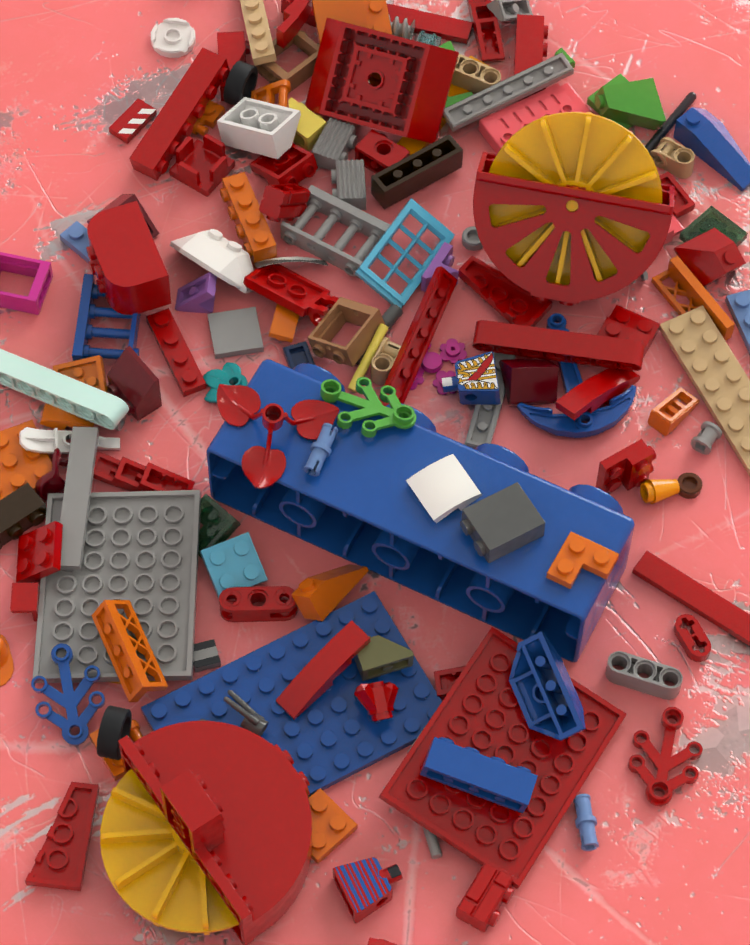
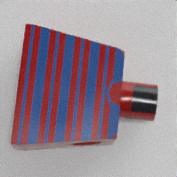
[333,857,403,923]

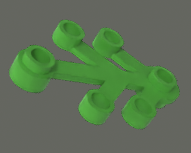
[320,377,416,438]

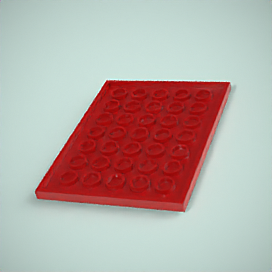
[379,627,627,889]

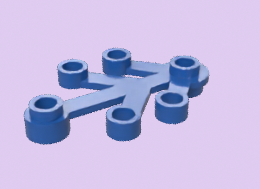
[31,643,106,745]

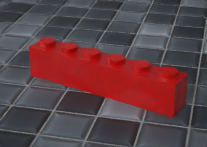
[129,47,230,181]

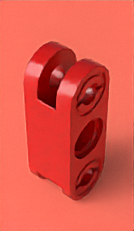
[219,586,298,622]

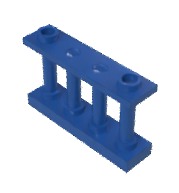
[72,274,141,361]

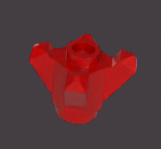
[354,681,398,722]

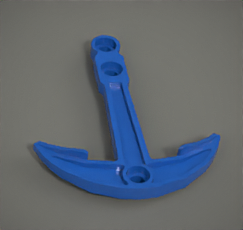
[517,313,636,438]

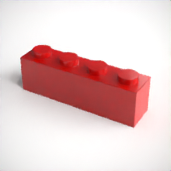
[514,14,548,101]

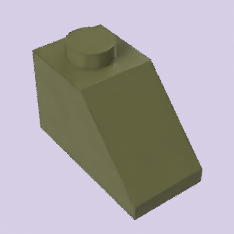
[354,635,414,681]

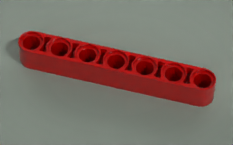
[472,320,645,371]

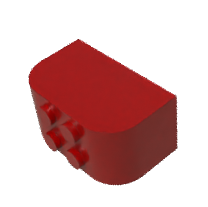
[86,201,172,315]

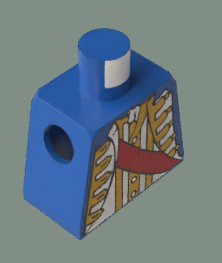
[442,351,501,405]

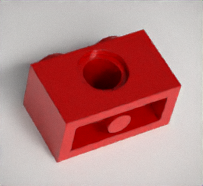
[355,129,410,174]

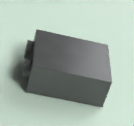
[460,482,545,563]

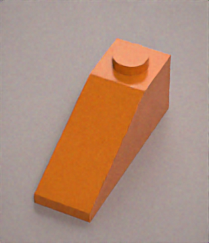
[291,564,369,621]

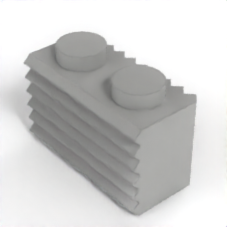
[311,117,358,170]
[331,159,366,210]

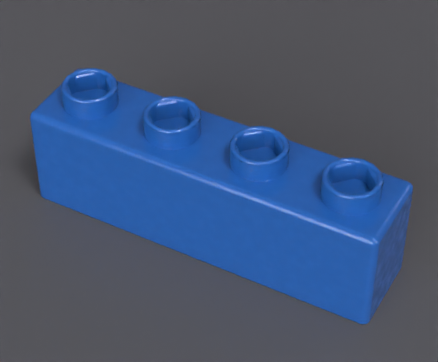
[206,359,635,662]

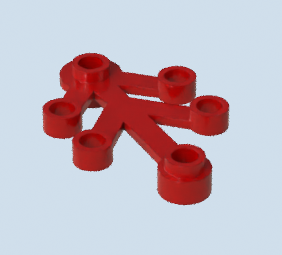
[628,707,703,806]

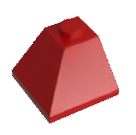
[674,228,746,287]

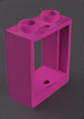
[0,252,53,315]

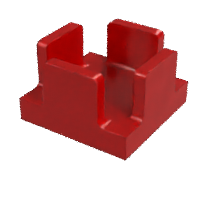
[169,133,235,197]

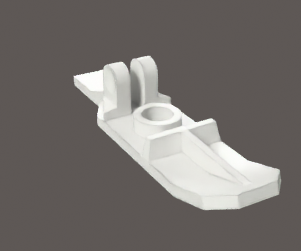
[19,427,120,454]

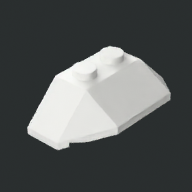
[170,229,254,294]

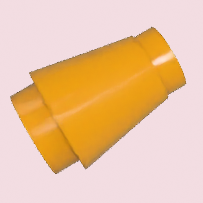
[640,479,680,504]

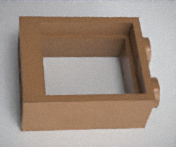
[255,31,320,94]
[307,297,385,367]

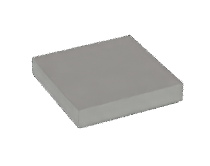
[207,307,264,359]

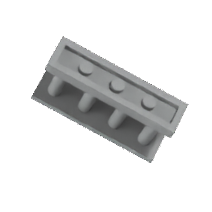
[280,185,392,279]

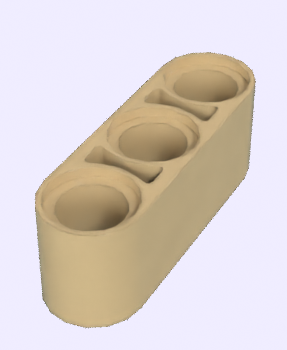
[451,54,501,94]

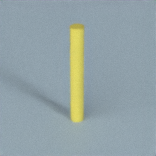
[347,323,389,393]

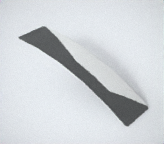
[255,256,328,268]

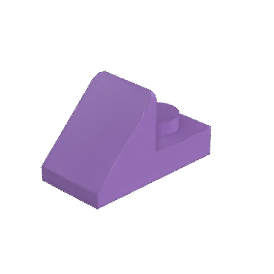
[421,242,459,292]
[175,272,217,313]

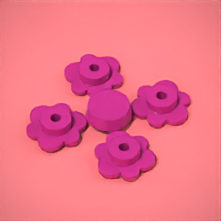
[410,338,467,395]

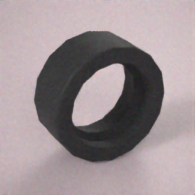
[223,61,258,106]
[97,706,132,760]

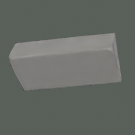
[486,0,533,22]

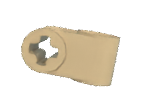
[649,137,695,179]
[371,337,401,385]

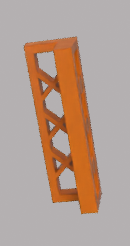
[651,255,735,341]
[91,600,168,702]

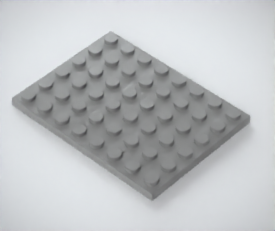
[33,490,201,683]

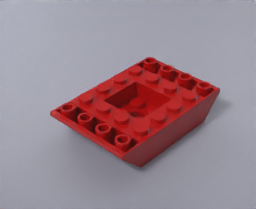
[305,18,459,143]

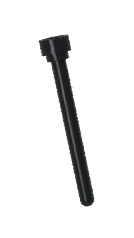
[645,92,696,152]

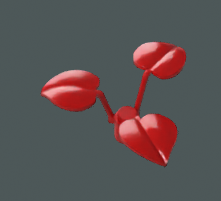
[217,384,339,489]

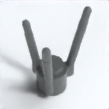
[199,690,269,736]

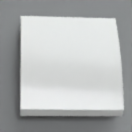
[406,454,482,524]

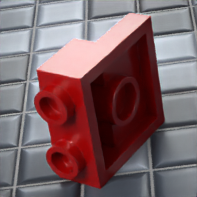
[250,143,318,185]
[597,305,660,358]
[596,439,656,492]

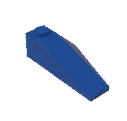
[673,107,750,191]

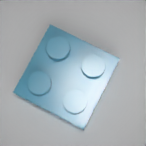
[200,532,268,599]

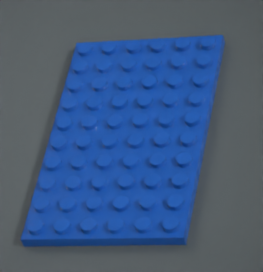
[141,591,442,798]

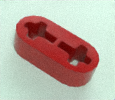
[674,614,711,662]

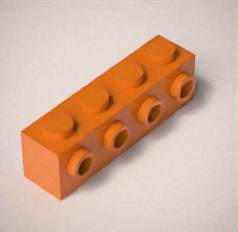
[220,172,277,268]

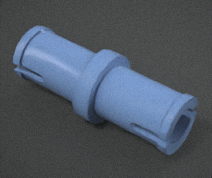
[303,423,339,476]
[573,794,599,851]

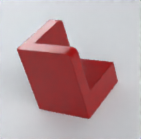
[10,582,40,621]

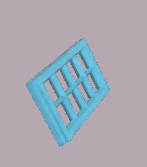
[354,198,455,308]

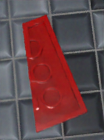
[458,256,552,327]
[25,782,99,891]

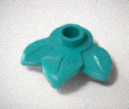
[203,362,248,403]

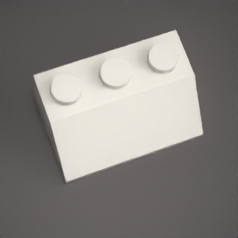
[217,97,301,159]

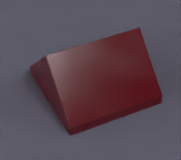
[499,359,559,405]

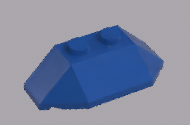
[509,631,585,741]

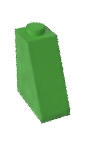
[595,78,666,130]

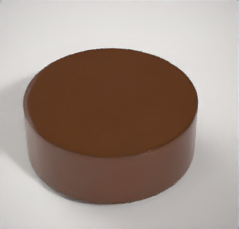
[677,473,702,499]

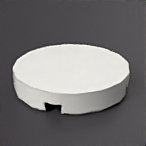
[151,18,196,58]

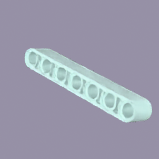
[0,349,129,430]

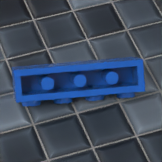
[420,737,538,813]

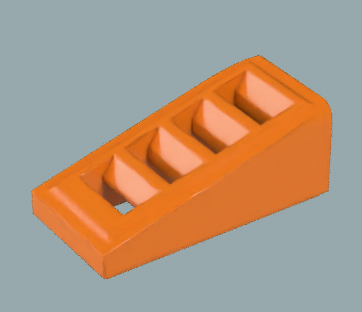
[648,387,700,436]

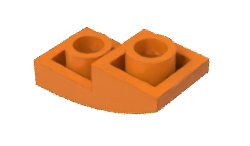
[268,304,299,343]
[40,404,94,430]

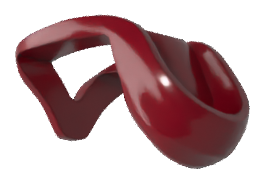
[35,448,68,501]

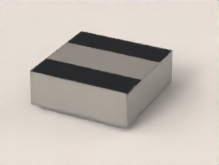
[193,639,221,673]

